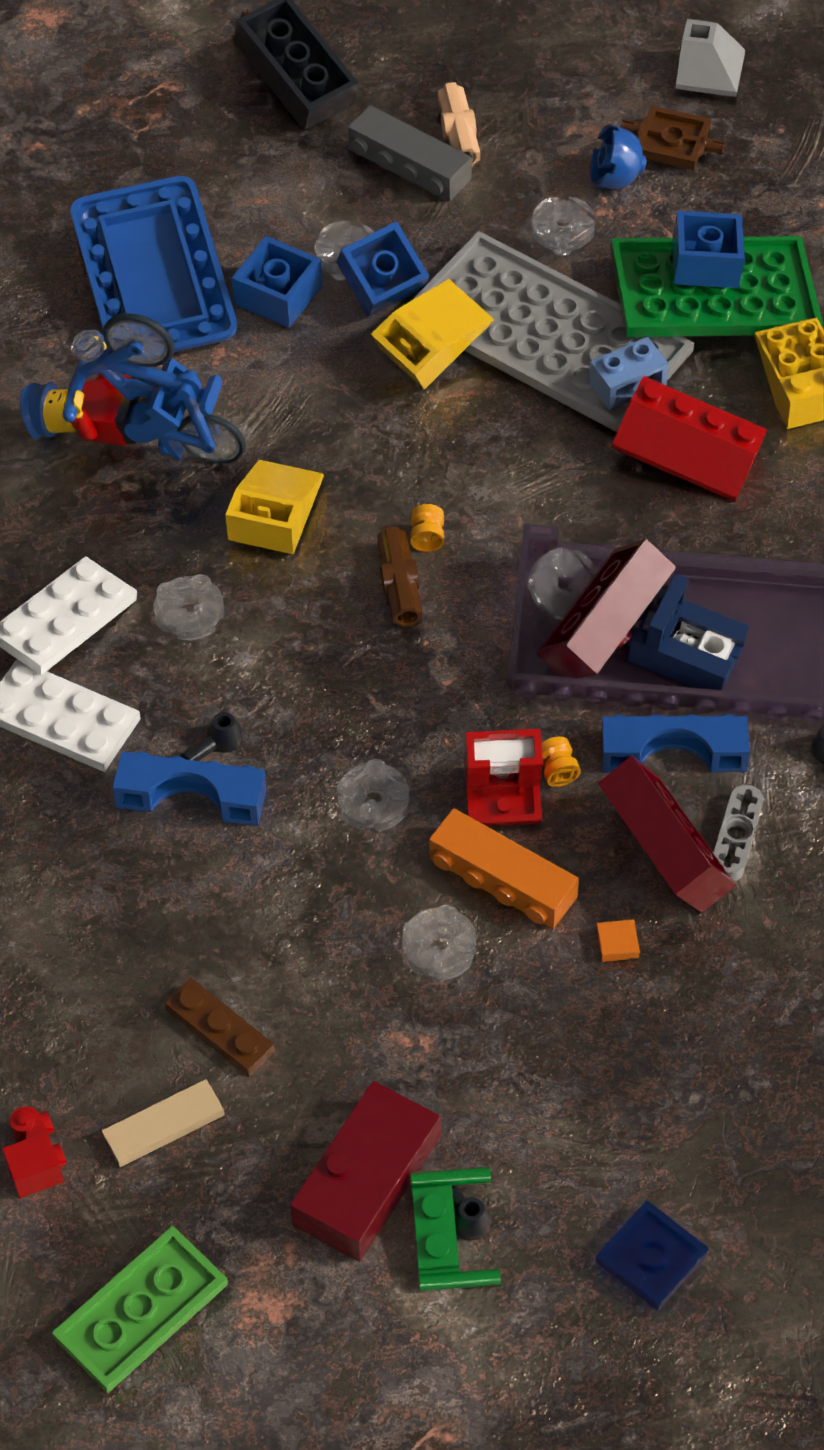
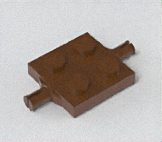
[620,106,726,171]

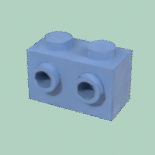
[589,337,669,410]

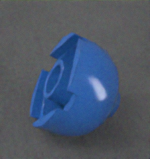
[590,124,646,190]

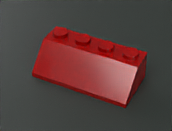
[611,376,767,502]

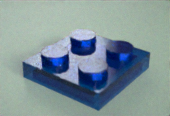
[595,1200,710,1311]

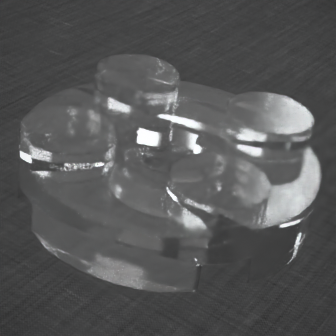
[531,196,595,256]
[314,221,374,281]
[526,548,597,620]
[154,574,224,640]
[337,759,410,831]
[402,905,477,980]

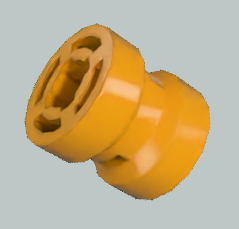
[410,504,444,552]
[542,737,581,787]

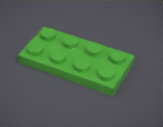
[52,1225,228,1394]

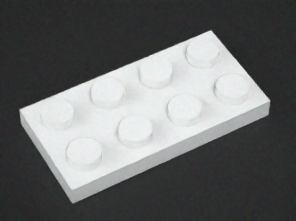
[0,556,137,675]
[0,659,141,772]

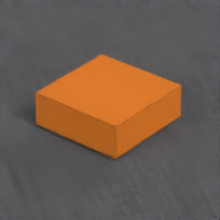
[597,919,640,962]

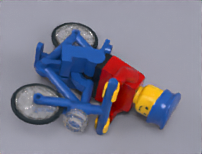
[20,313,246,464]

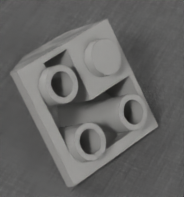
[675,19,745,97]

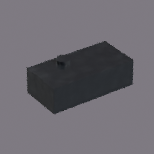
[234,0,359,131]

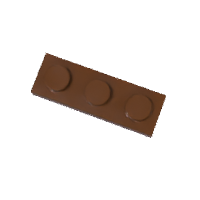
[165,978,275,1077]

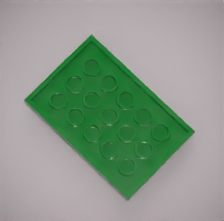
[610,236,823,337]

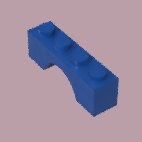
[601,714,750,773]
[112,751,267,826]

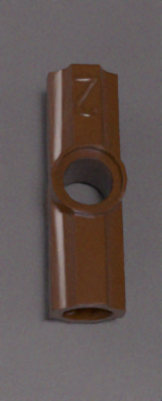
[377,526,422,627]

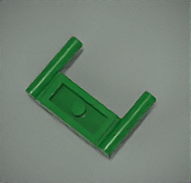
[411,1167,501,1291]

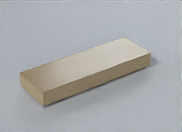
[102,1079,225,1167]

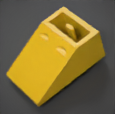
[371,279,494,390]
[755,318,824,429]
[225,460,324,554]

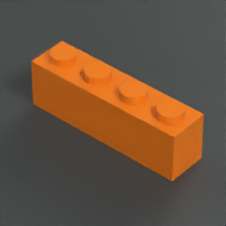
[429,808,579,929]

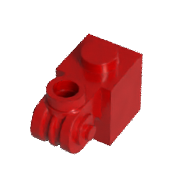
[2,1106,67,1199]

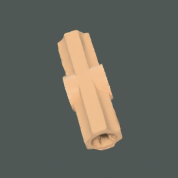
[438,82,480,167]

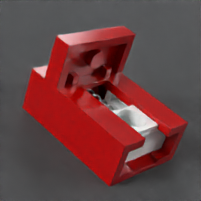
[464,729,543,827]

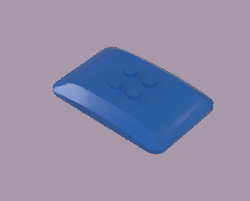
[71,176,237,359]

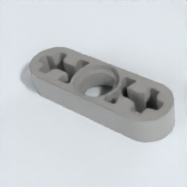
[714,785,763,881]

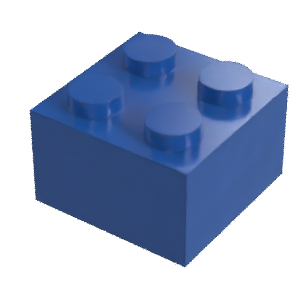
[672,211,745,288]
[336,221,429,317]
[232,236,323,328]

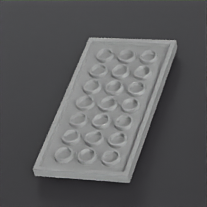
[414,231,694,432]

